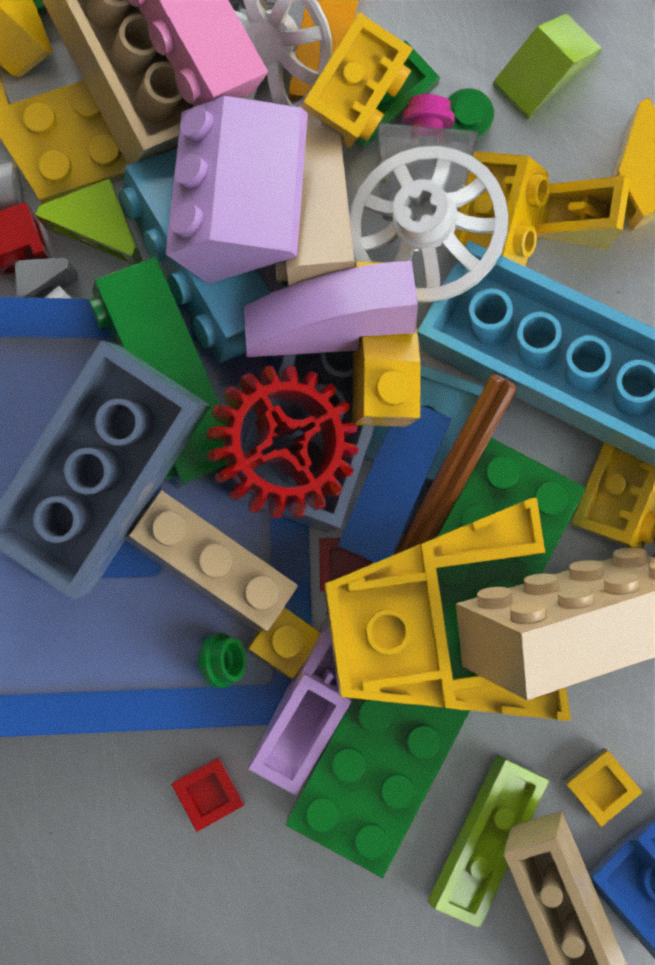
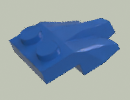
[589,818,655,959]

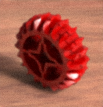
[206,366,359,519]

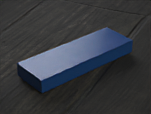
[337,405,452,563]

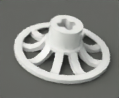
[234,0,333,109]
[349,146,509,303]

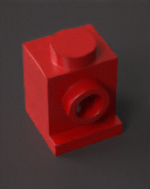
[0,202,51,276]

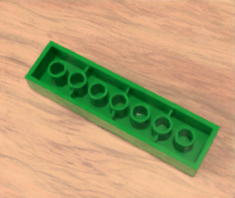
[285,438,586,878]

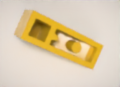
[352,261,421,427]

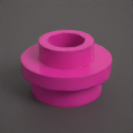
[402,94,455,137]

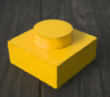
[245,607,321,679]
[564,748,643,827]

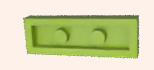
[427,754,550,929]

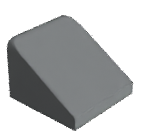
[15,258,78,298]

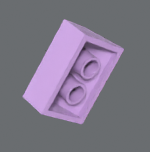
[166,95,308,284]

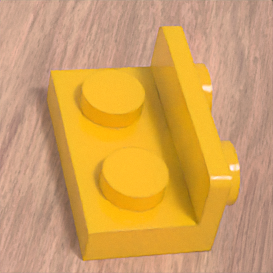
[301,12,413,148]
[453,151,550,267]
[571,442,655,549]

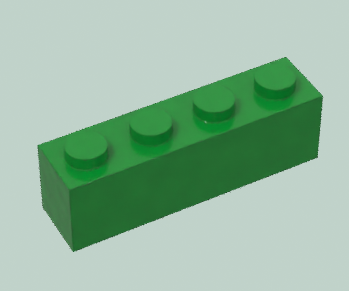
[87,256,227,488]

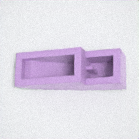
[244,260,418,357]
[248,616,352,796]

